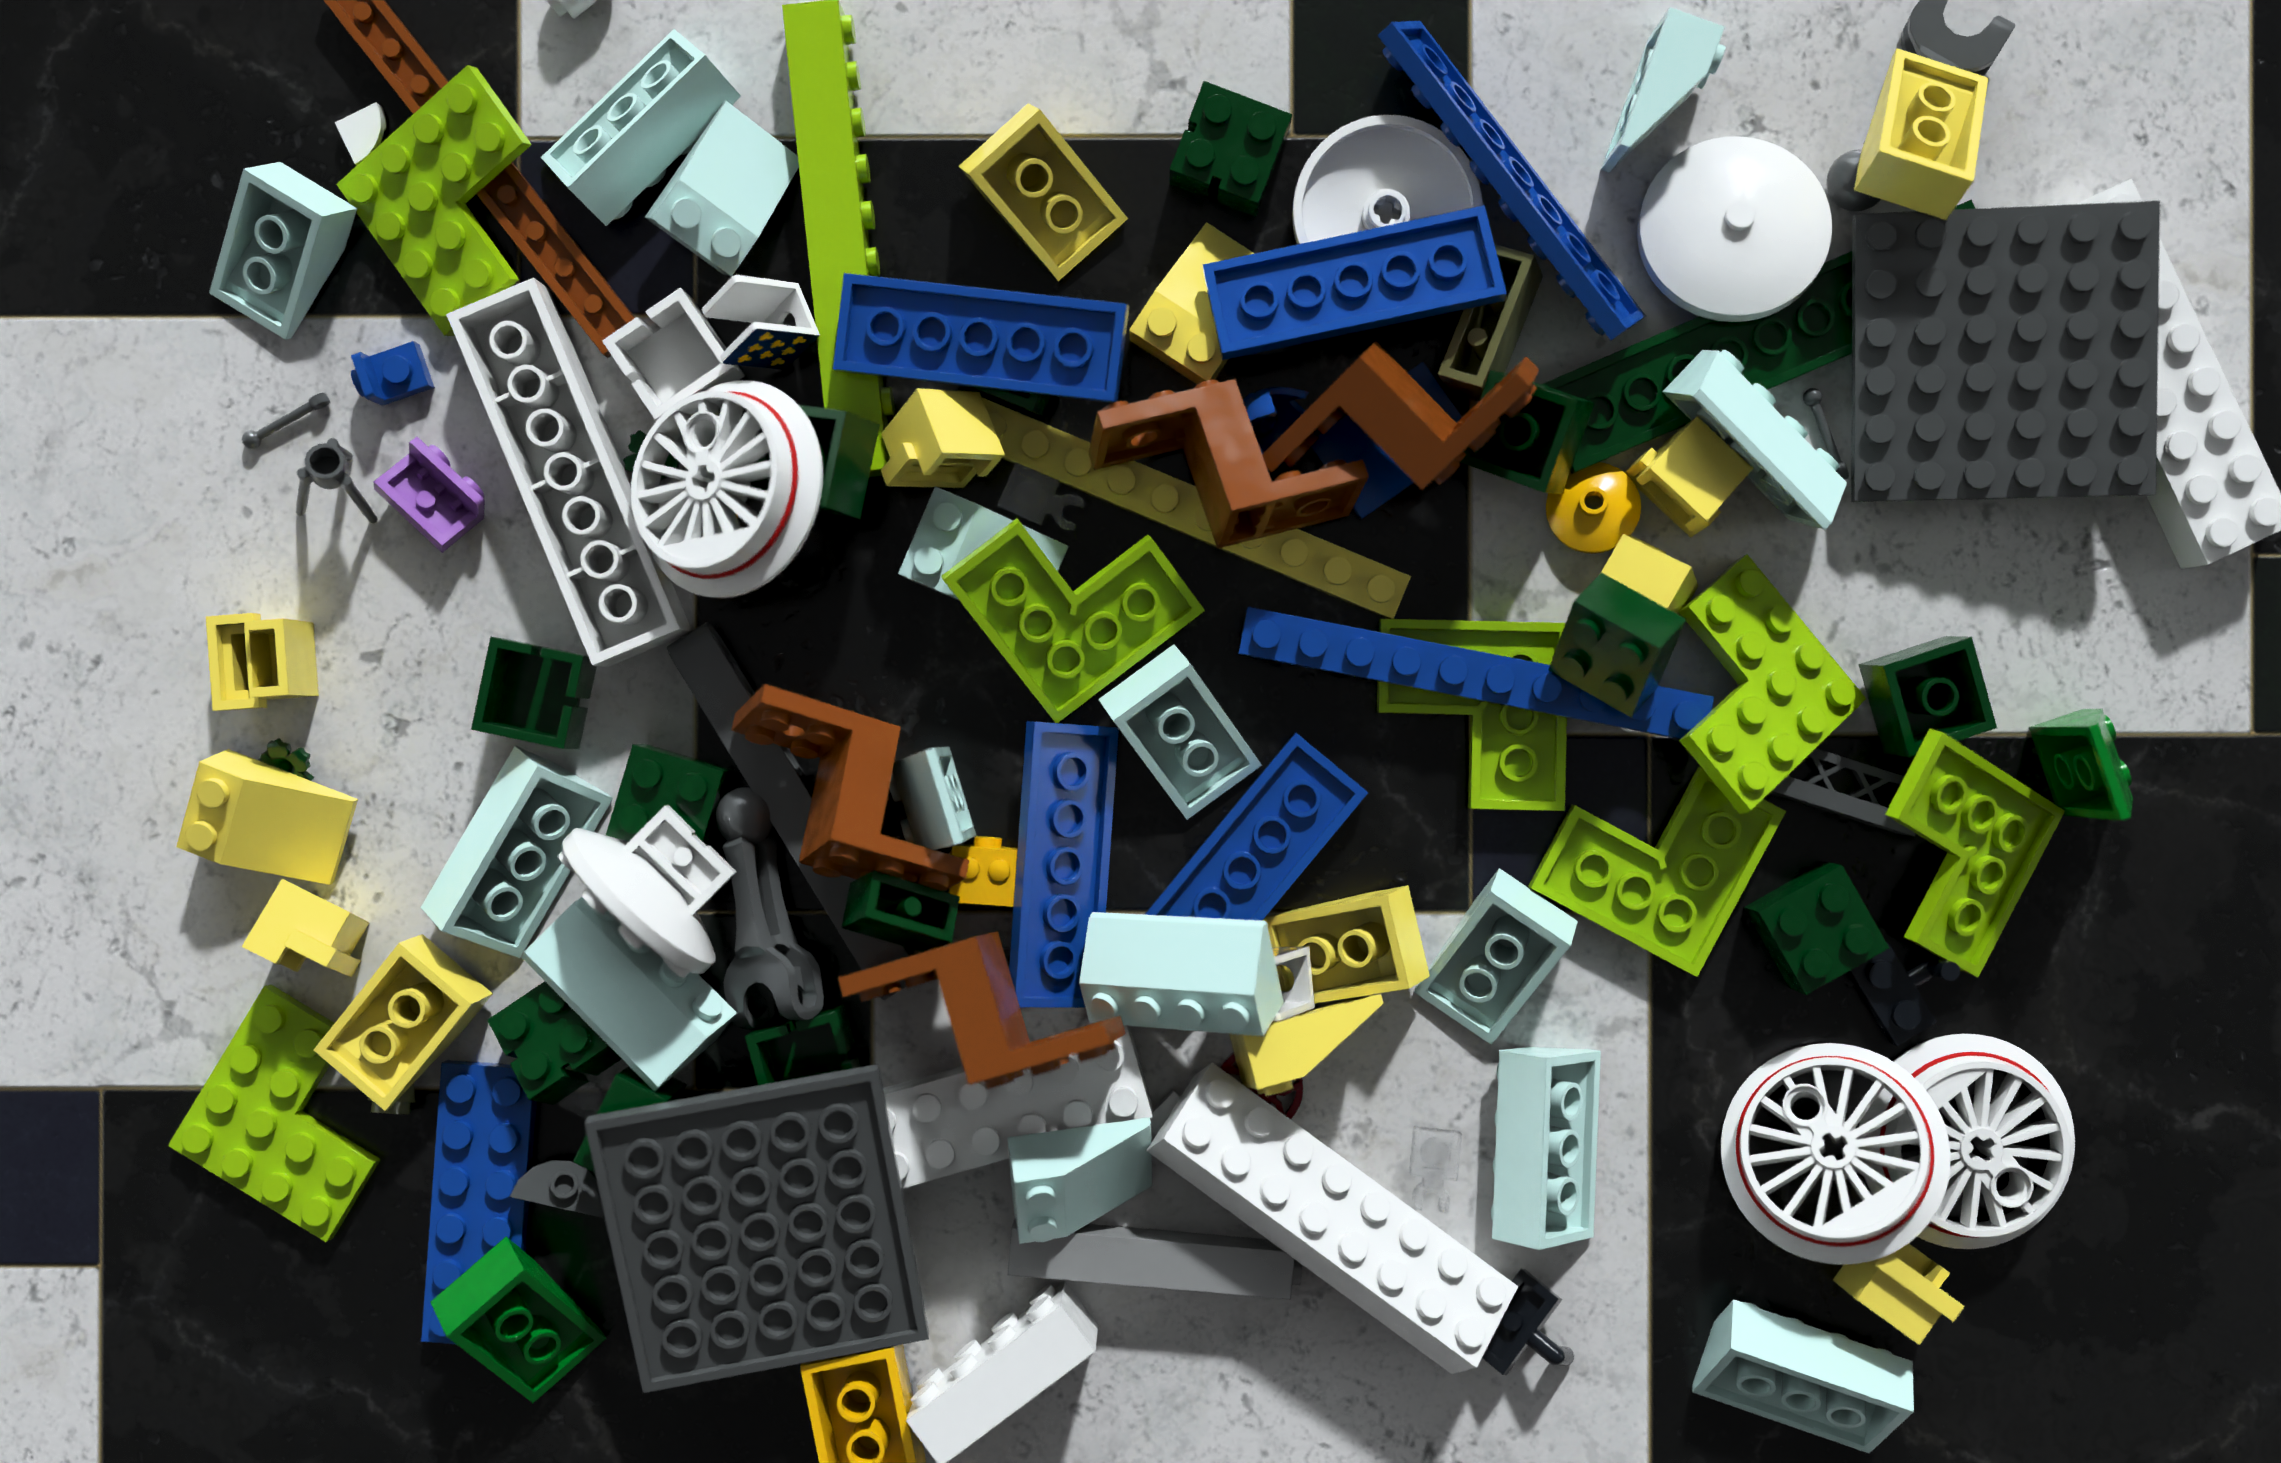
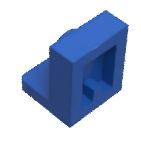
[351,341,435,406]

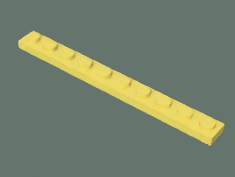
[982,398,1411,619]

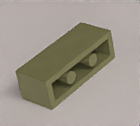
[1438,244,1543,402]

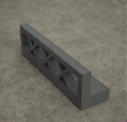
[1770,748,1916,836]

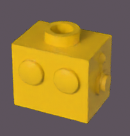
[949,836,1018,907]

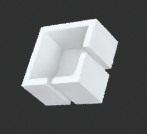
[602,287,745,421]

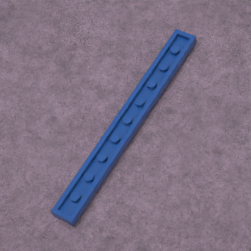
[1238,607,1714,739]

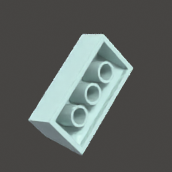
[541,29,741,226]
[1662,350,1847,530]
[421,746,613,958]
[521,897,737,1092]
[1079,912,1284,1036]
[1491,1047,1601,1250]
[1692,1299,1914,1453]

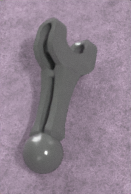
[1826,0,2015,211]
[715,787,824,1030]

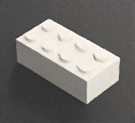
[906,1281,1098,1463]

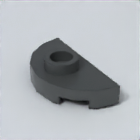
[509,1160,604,1218]

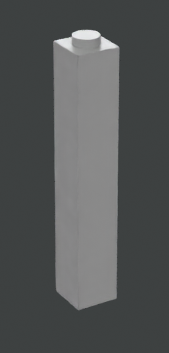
[1008,1218,1302,1300]

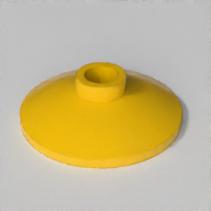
[1546,462,1641,554]

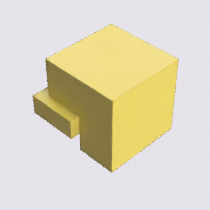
[881,388,1005,488]
[1625,416,1753,538]
[1601,534,1699,616]
[206,613,319,711]
[242,879,369,977]
[1833,1244,1965,1345]

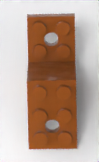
[1262,341,1539,489]
[1088,379,1369,549]
[731,684,969,892]
[838,931,1126,1089]

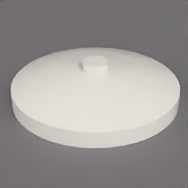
[1292,115,1483,245]
[1637,137,1832,322]

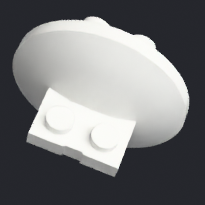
[558,805,736,978]

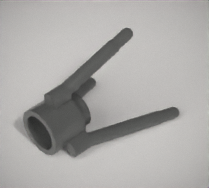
[296,438,378,523]

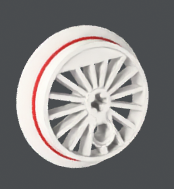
[631,380,823,598]
[1859,1034,2075,1249]
[1721,1043,1951,1265]

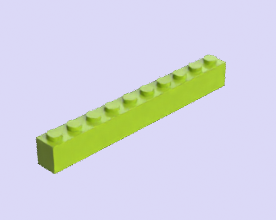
[782,0,895,477]

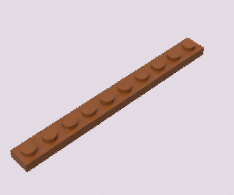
[324,0,635,358]

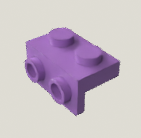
[373,437,485,553]

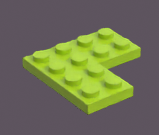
[336,65,532,336]
[941,518,1205,723]
[1679,554,1866,815]
[1377,619,1567,811]
[1885,729,2065,978]
[1528,767,1786,977]
[168,984,381,1242]

